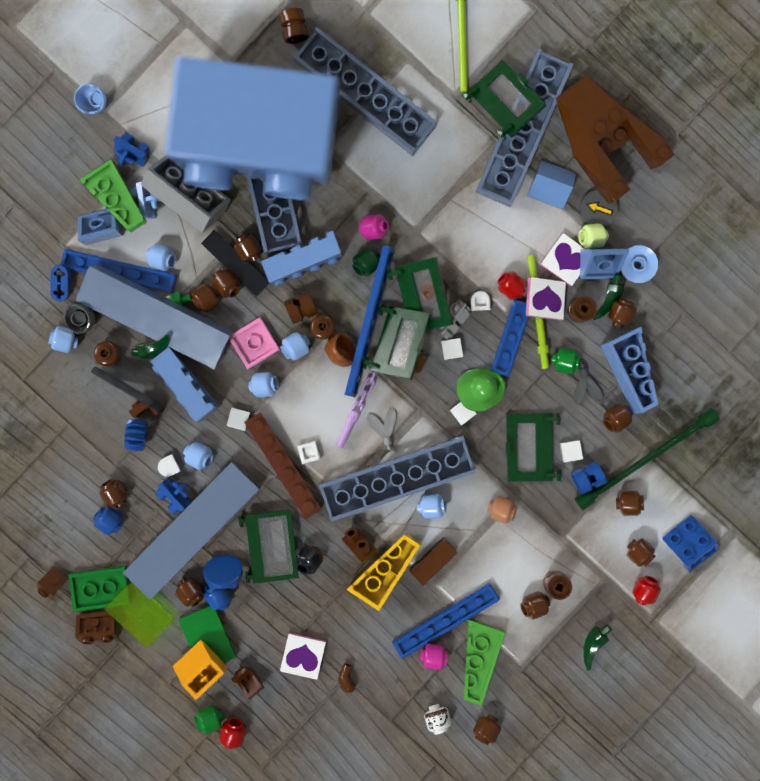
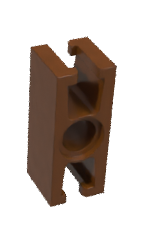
[409,537,458,586]

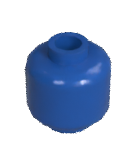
[93,506,123,535]
[204,585,233,611]

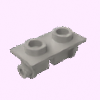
[435,300,471,340]

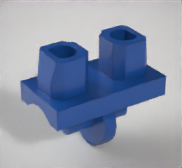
[113,132,149,167]
[155,477,192,514]

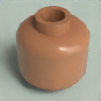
[487,496,517,524]

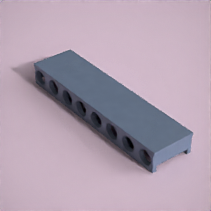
[293,27,437,156]
[476,48,574,207]
[247,176,303,256]
[75,264,233,369]
[319,435,476,522]
[123,462,260,600]

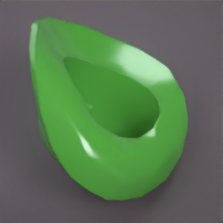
[457,369,505,412]

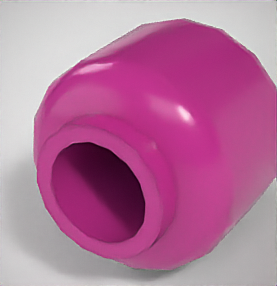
[359,214,389,240]
[420,644,448,670]

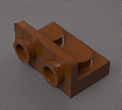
[75,611,118,644]

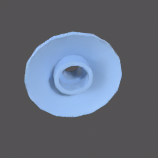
[621,245,658,283]

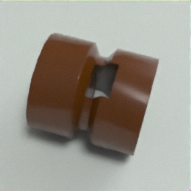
[279,8,309,44]
[284,291,318,324]
[567,296,597,323]
[543,570,572,600]

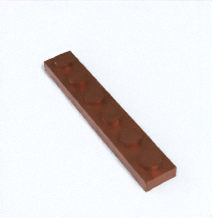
[244,412,322,520]

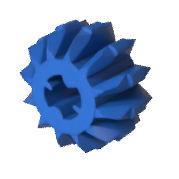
[124,419,148,451]

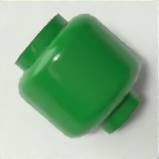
[552,347,581,374]
[194,705,224,734]

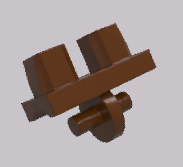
[341,527,377,564]

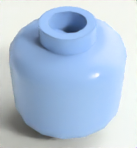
[146,244,176,271]
[48,326,79,353]
[280,332,310,361]
[249,372,279,398]
[183,442,213,470]
[417,494,447,519]

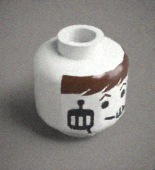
[424,704,452,735]

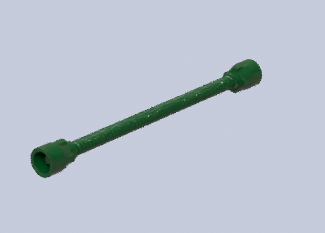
[574,408,720,511]

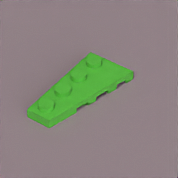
[80,159,147,233]
[464,619,506,706]

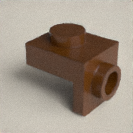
[128,399,162,418]
[37,566,68,600]
[231,667,265,700]

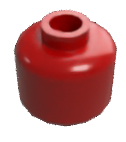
[497,271,526,300]
[632,575,661,606]
[219,718,246,749]

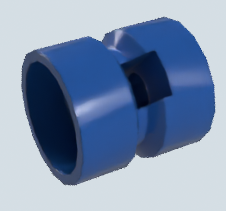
[571,461,607,495]

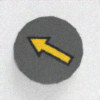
[579,190,618,227]

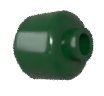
[352,248,380,277]

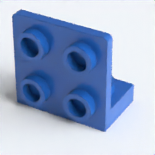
[662,515,719,573]

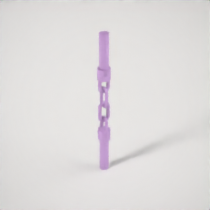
[336,372,380,448]

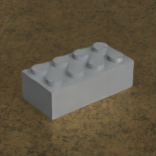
[141,155,231,233]

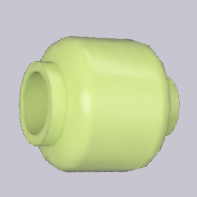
[578,224,609,249]

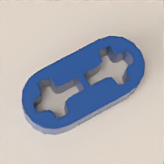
[50,264,71,302]

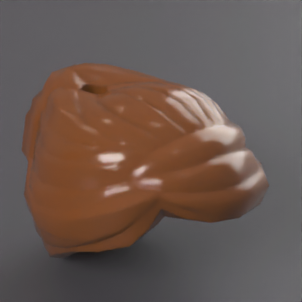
[324,332,355,367]

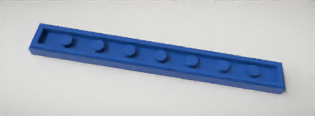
[344,245,394,397]

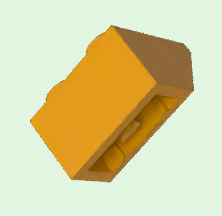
[173,639,227,700]

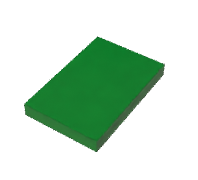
[68,565,132,612]
[178,606,236,662]

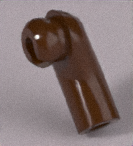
[338,663,356,693]

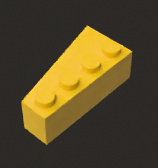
[347,533,422,611]

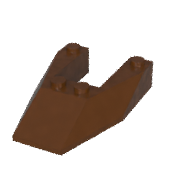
[556,75,675,204]

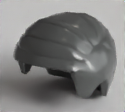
[63,303,95,334]

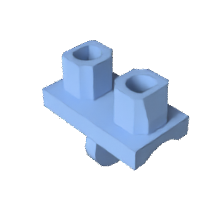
[130,182,161,219]

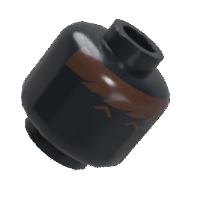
[295,546,323,575]

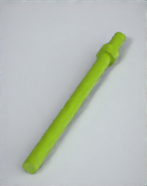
[455,0,468,93]
[527,255,549,369]

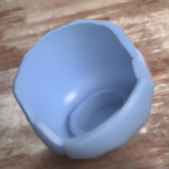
[74,84,107,114]

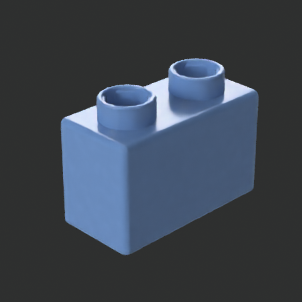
[165,56,340,200]

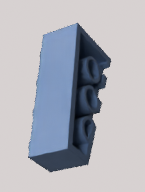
[261,231,342,286]
[600,327,658,414]
[151,347,219,422]

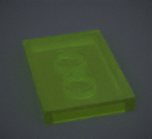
[105,582,174,648]

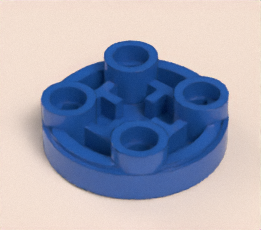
[203,555,243,589]

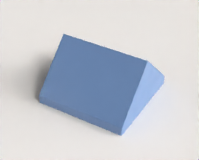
[527,160,576,209]
[78,209,123,245]
[580,249,629,279]

